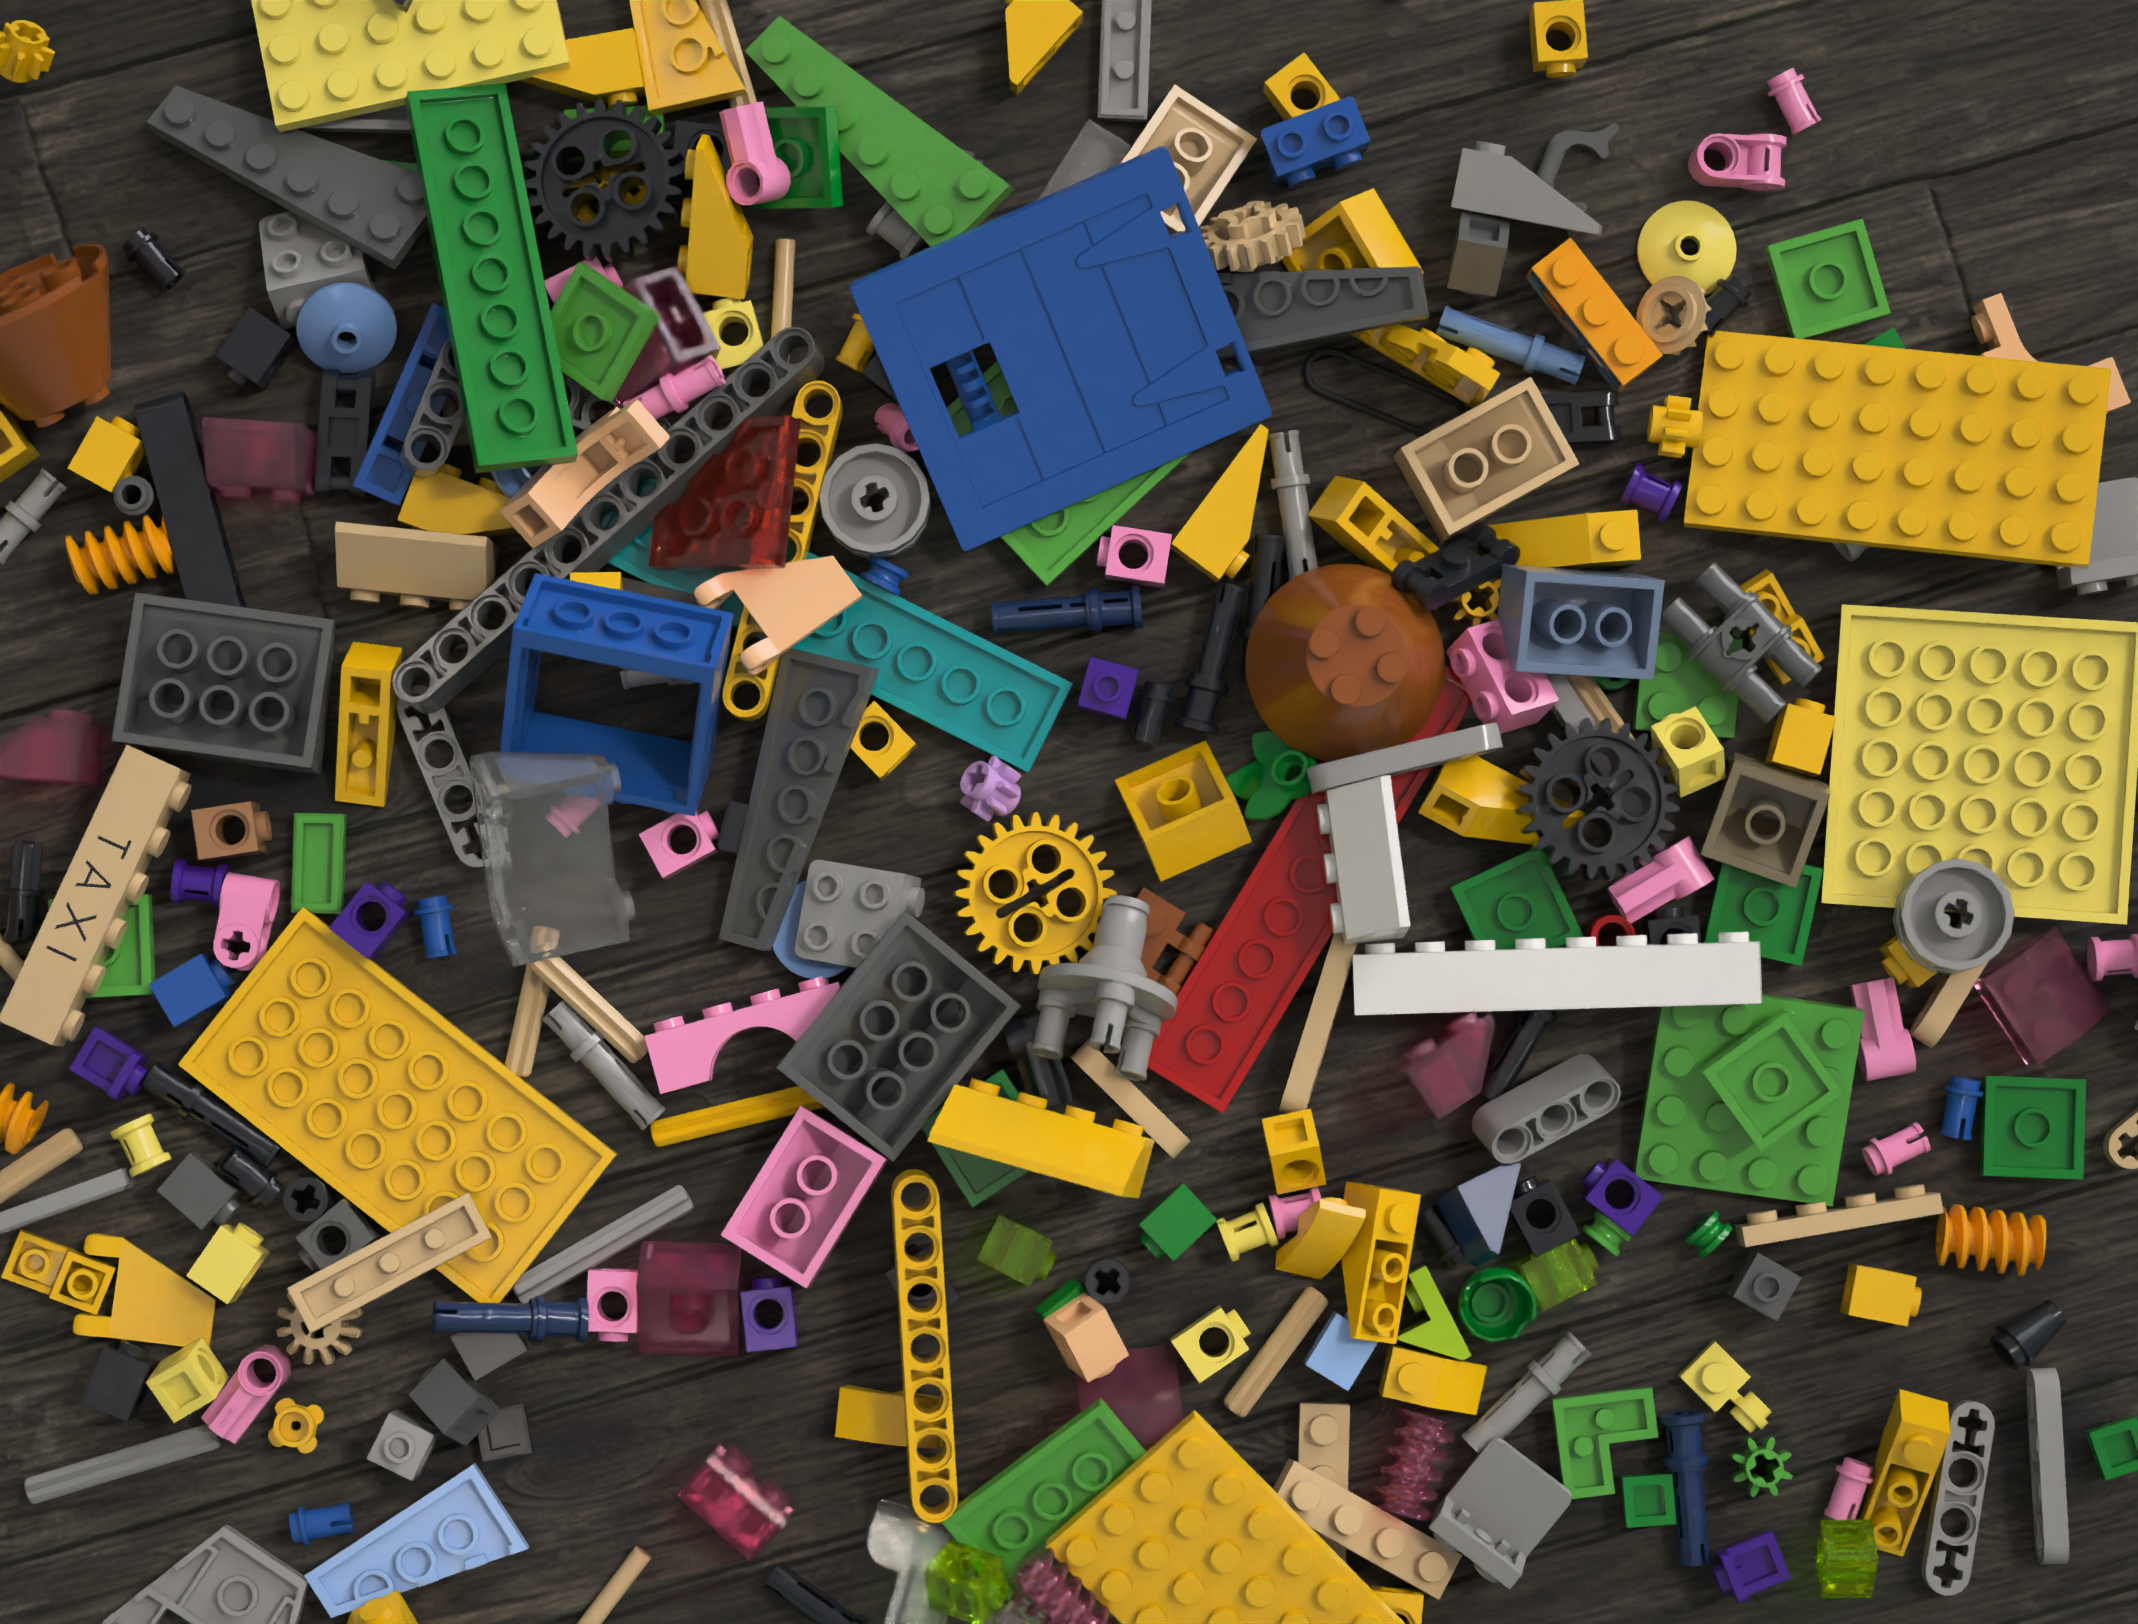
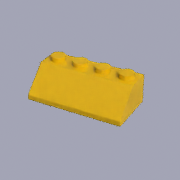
[928,1078,1155,1198]

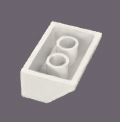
[1317,775,1410,945]

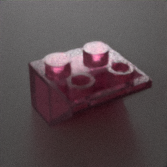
[615,266,721,406]
[1398,1010,1495,1120]
[675,1445,794,1562]

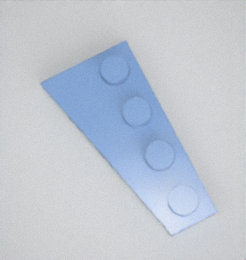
[304,1463,530,1618]

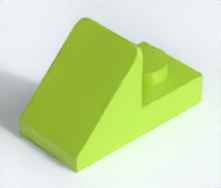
[1397,1263,1471,1360]

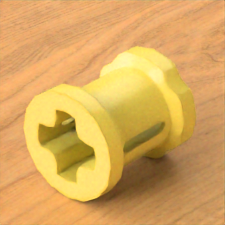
[110,1114,172,1178]
[1216,1202,1279,1262]

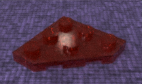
[649,415,801,571]

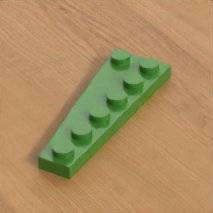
[745,16,1014,247]

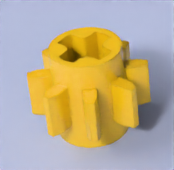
[0,20,55,83]
[1647,395,1703,458]
[1449,579,1501,627]

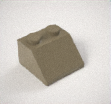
[1700,752,1830,888]

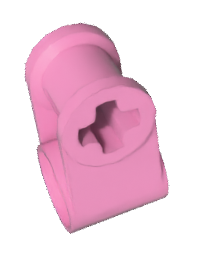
[1688,133,1787,191]
[213,872,280,971]

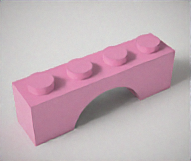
[644,976,841,1094]

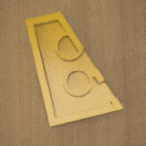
[629,0,748,116]

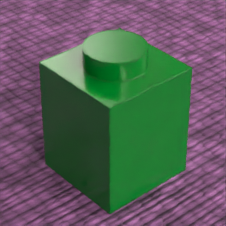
[1138,1182,1217,1261]

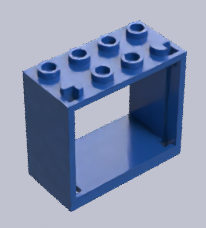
[497,573,734,816]

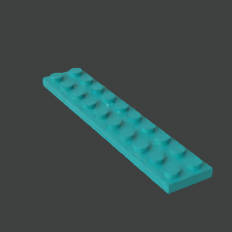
[600,478,1073,774]

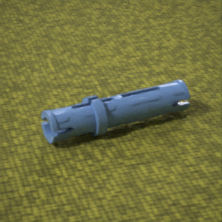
[1436,306,1586,386]

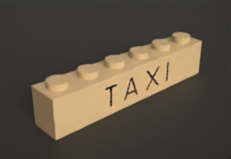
[0,745,192,1047]

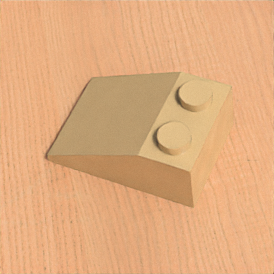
[1121,85,1257,235]
[1393,377,1579,543]

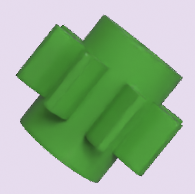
[1729,1435,1793,1497]

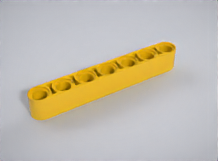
[722,381,843,721]
[891,1169,958,1523]

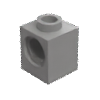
[367,1408,441,1481]

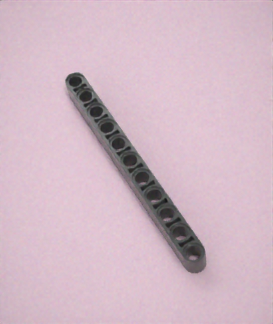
[393,326,825,714]

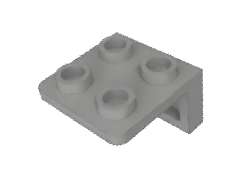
[259,211,376,330]
[2055,477,2138,596]
[795,860,925,968]
[1429,1438,1572,1589]

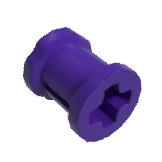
[1618,463,1683,523]
[170,859,230,908]

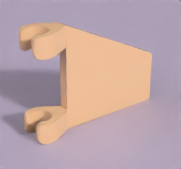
[694,556,863,676]

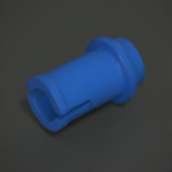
[413,895,457,959]
[1939,1075,1984,1140]
[289,1501,355,1546]

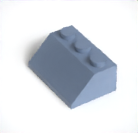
[1498,564,1665,680]

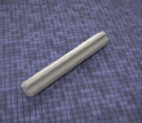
[513,1185,694,1303]
[24,1424,221,1504]

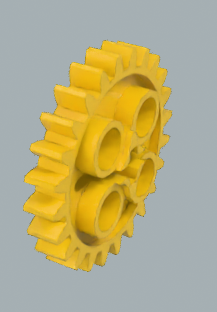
[953,812,1117,974]

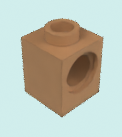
[191,801,272,862]

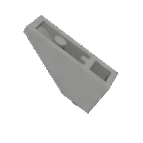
[1451,141,1603,236]

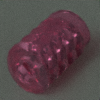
[1373,1408,1455,1521]
[1009,1546,1116,1624]

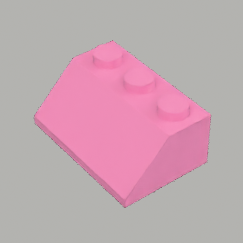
[721,1106,889,1288]

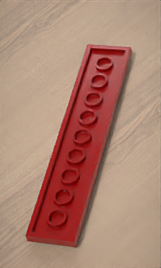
[1148,665,1472,1113]

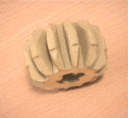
[277,1293,363,1365]

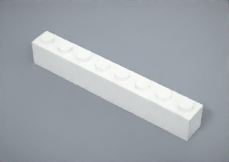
[1352,932,1762,1015]

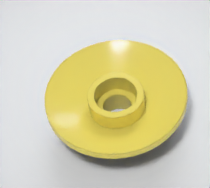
[1637,201,1736,296]

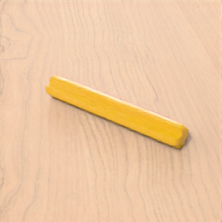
[650,1086,824,1147]

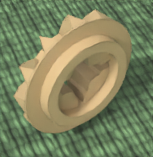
[1636,276,1712,356]

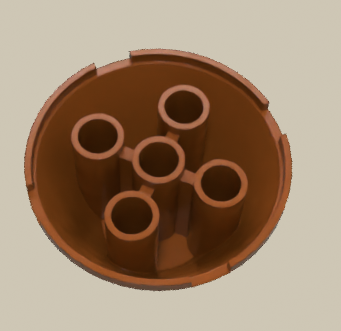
[0,244,111,428]
[1245,564,1445,762]

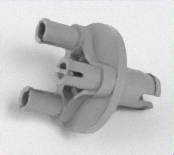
[1031,895,1178,1081]

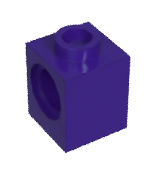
[1077,657,1139,722]
[329,880,412,960]
[1580,1158,1664,1236]
[740,1276,800,1352]

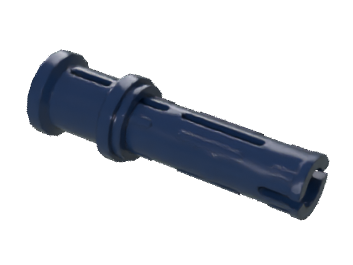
[991,584,1143,634]
[432,1296,589,1342]
[1659,1410,1711,1567]

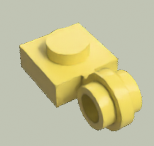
[1678,1340,1772,1434]

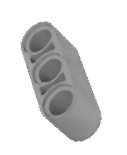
[1472,1054,1621,1164]

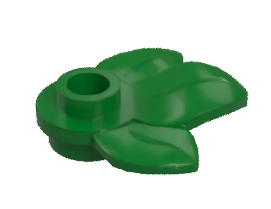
[1225,731,1317,820]

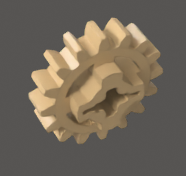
[1199,201,1306,272]

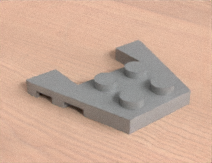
[102,1524,309,1624]

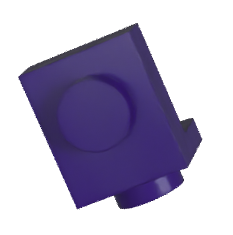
[69,1026,150,1100]
[1711,1529,1791,1603]

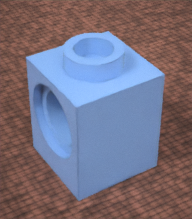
[1303,1310,1378,1391]

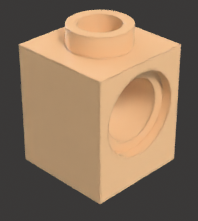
[1043,1292,1129,1383]

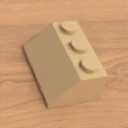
[335,522,499,612]

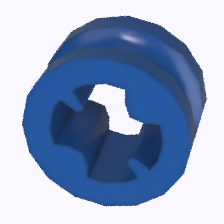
[859,555,910,596]

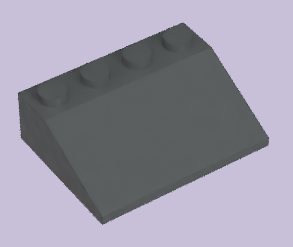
[112,593,336,775]
[776,910,1021,1162]

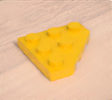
[1351,324,1501,408]

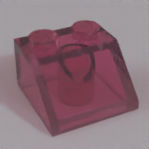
[202,417,318,503]
[0,709,104,787]
[1974,927,2111,1065]
[636,1241,743,1357]
[1076,1345,1183,1452]

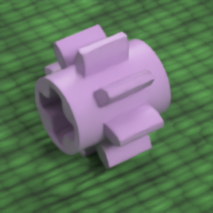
[960,756,1021,822]

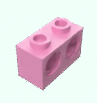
[1446,619,1559,734]

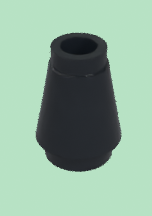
[1990,1300,2067,1370]

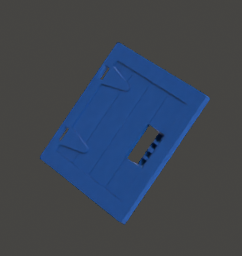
[849,146,1272,551]

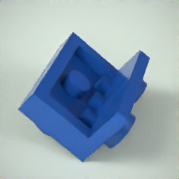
[1261,96,1370,189]

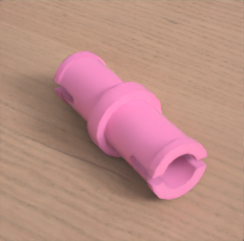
[622,355,726,420]

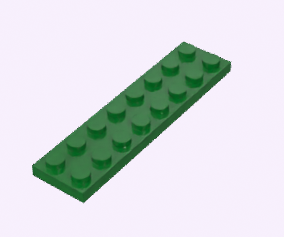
[405,84,578,473]

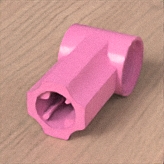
[719,102,791,205]
[1606,836,1714,923]
[1849,977,1916,1082]
[201,1345,292,1444]

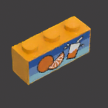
[1526,237,1663,392]

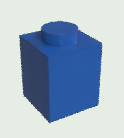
[149,954,234,1028]

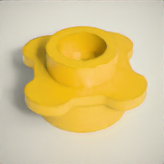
[268,1398,324,1454]

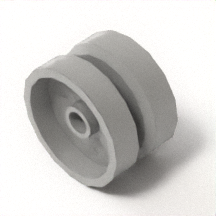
[820,443,932,559]
[1893,858,2014,974]

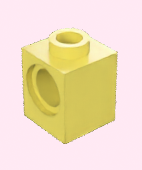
[703,298,764,377]
[1651,706,1725,798]
[186,1222,270,1304]
[1170,1305,1251,1383]
[146,1337,230,1423]

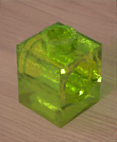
[977,1213,1057,1287]
[1517,1238,1600,1311]
[1815,1520,1879,1598]
[924,1539,1008,1624]

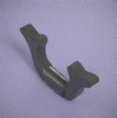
[1536,123,1619,239]

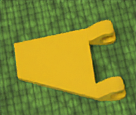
[73,1233,217,1348]

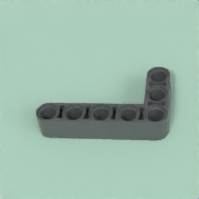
[400,338,671,478]

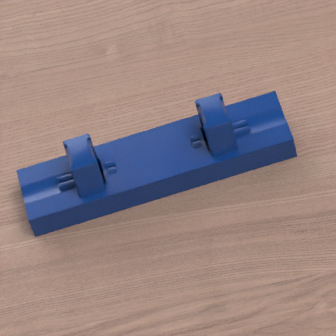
[352,303,456,506]

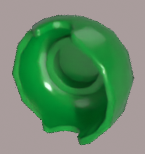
[1457,1266,1537,1342]

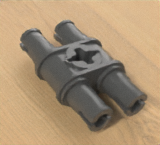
[1660,562,1822,724]

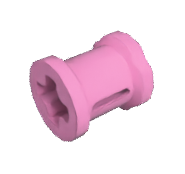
[2086,934,2138,981]
[1268,1186,1321,1240]

